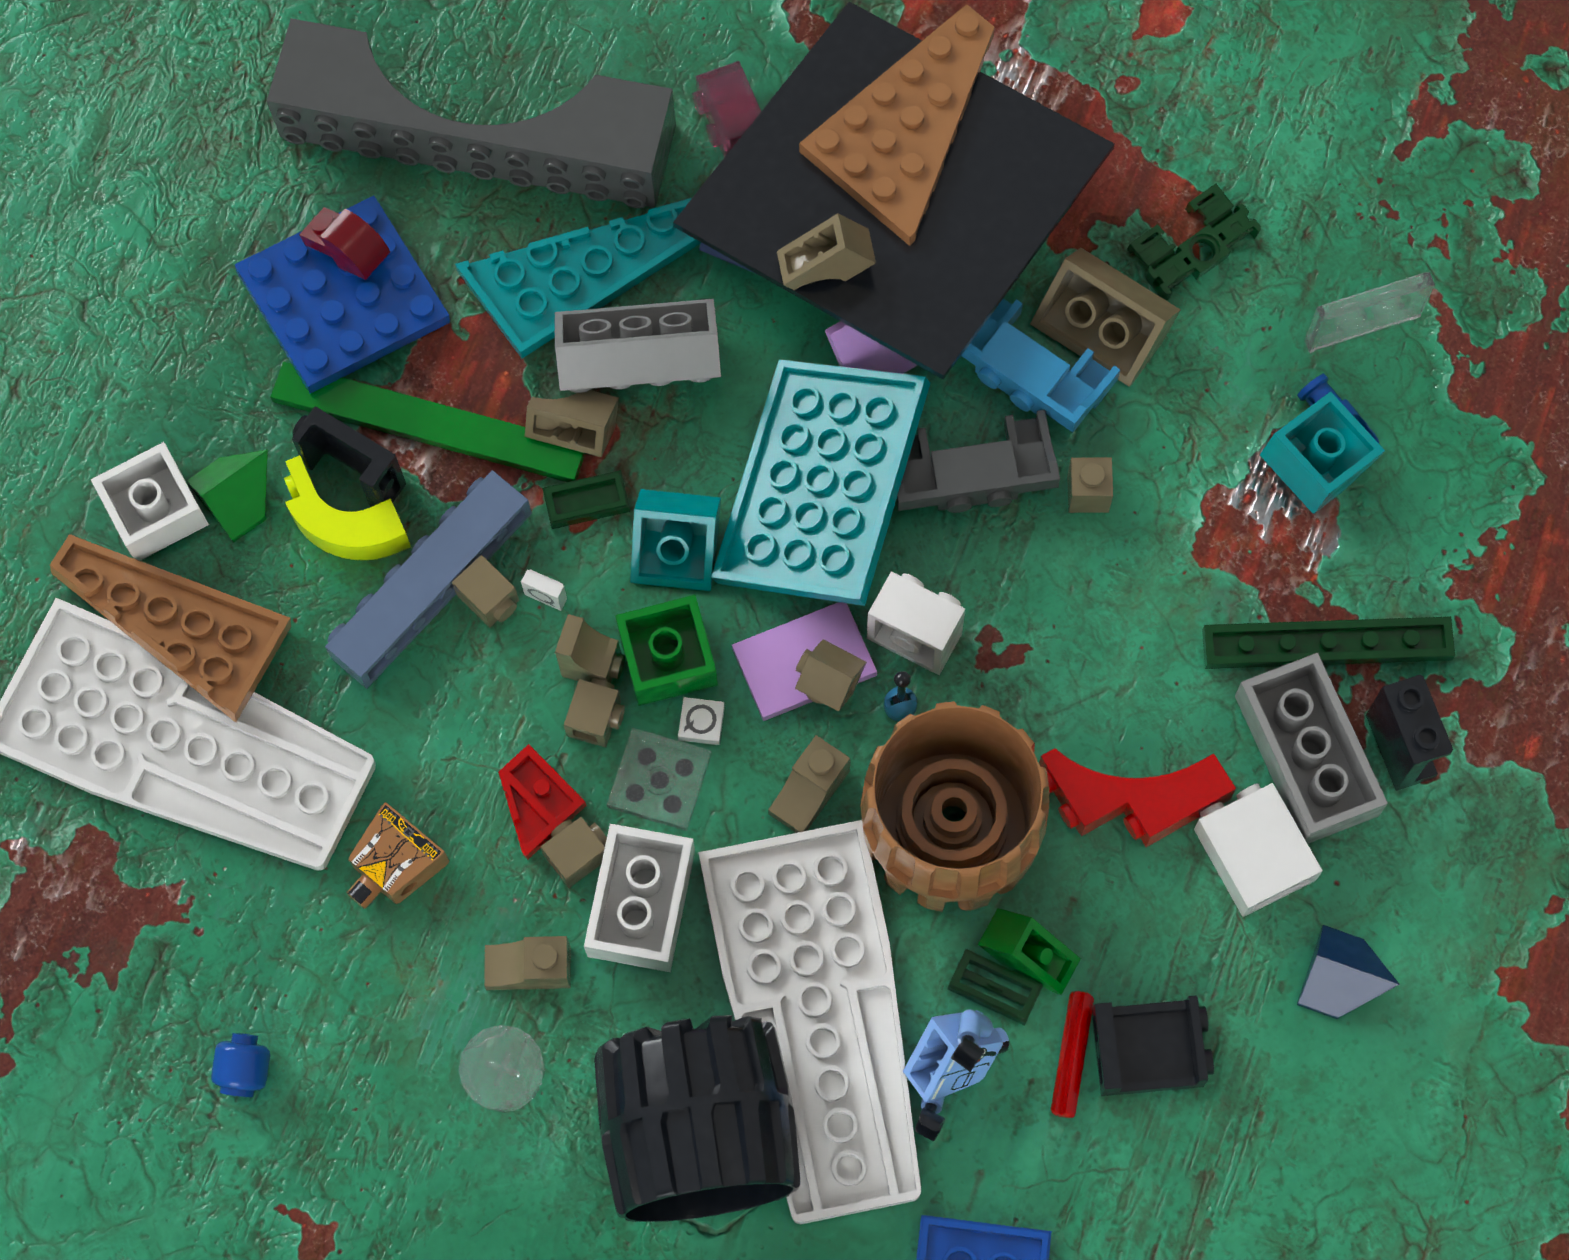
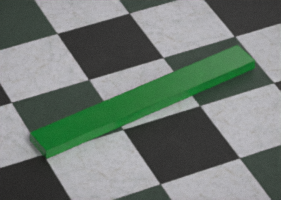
[270,361,586,482]

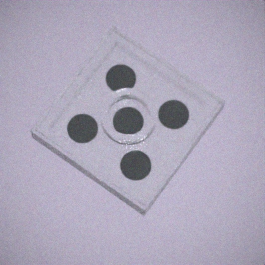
[607,728,712,831]

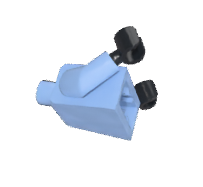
[903,1009,1009,1141]

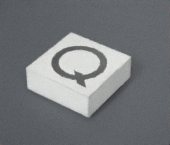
[521,569,567,611]
[678,697,725,745]

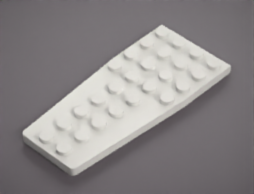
[0,598,376,871]
[698,820,921,1224]

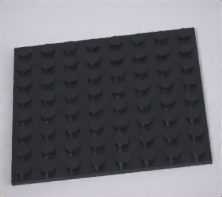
[673,2,1115,379]

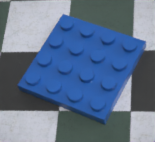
[234,195,450,394]

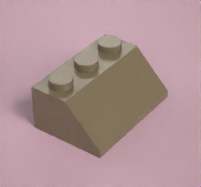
[1030,248,1181,387]

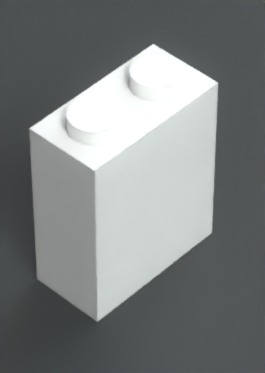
[1194,783,1323,917]

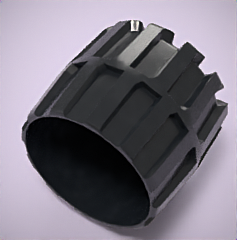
[594,1015,800,1222]

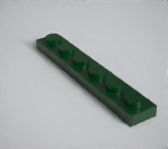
[1202,616,1455,669]

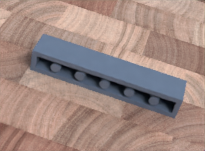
[325,470,532,689]

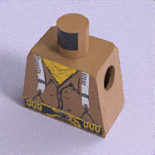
[346,802,450,909]

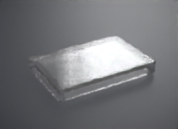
[1304,272,1435,353]

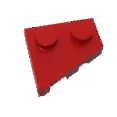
[498,744,587,860]

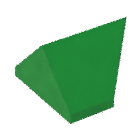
[187,449,268,543]

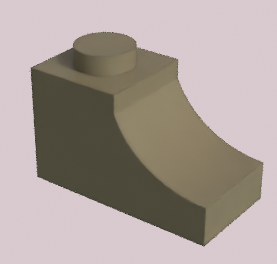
[777,213,876,290]
[525,390,619,457]
[555,614,625,683]
[768,735,850,833]
[484,936,571,990]

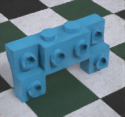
[961,299,1120,432]

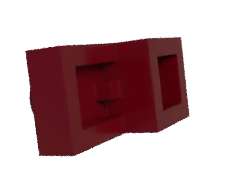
[299,207,391,280]

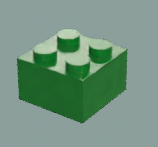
[615,595,718,706]

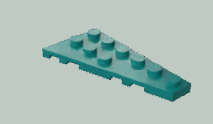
[455,197,701,359]

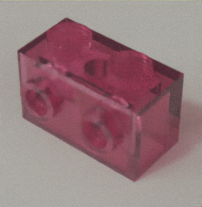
[692,61,761,158]

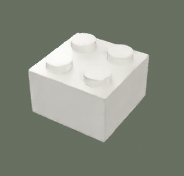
[91,442,209,561]
[867,571,965,675]

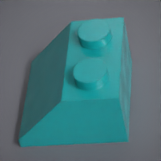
[1260,391,1385,514]
[630,489,721,591]

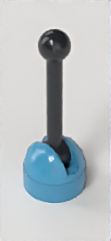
[884,671,917,722]

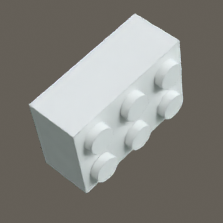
[584,824,695,972]

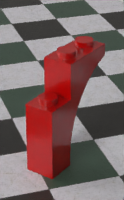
[1039,748,1236,847]

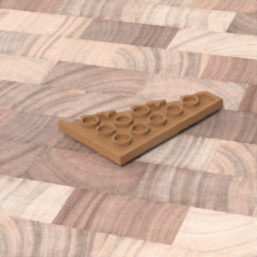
[799,4,995,246]

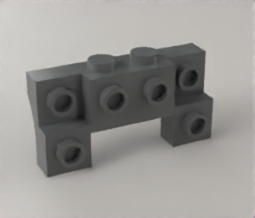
[896,410,1060,513]

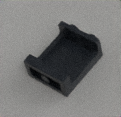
[292,406,406,507]
[1366,675,1453,791]
[1091,995,1214,1096]

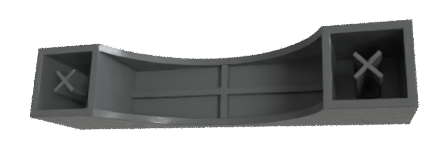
[267,18,676,208]

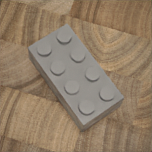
[555,299,721,393]
[1235,653,1388,844]

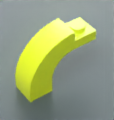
[284,455,411,560]

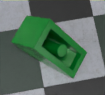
[978,908,1081,995]

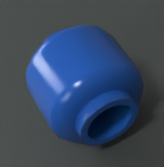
[211,1033,270,1097]

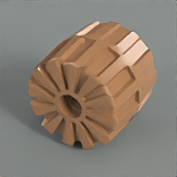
[860,701,1049,912]

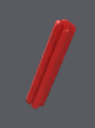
[1051,991,1094,1118]

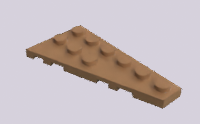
[50,534,291,722]

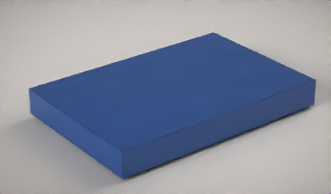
[916,1215,1052,1260]

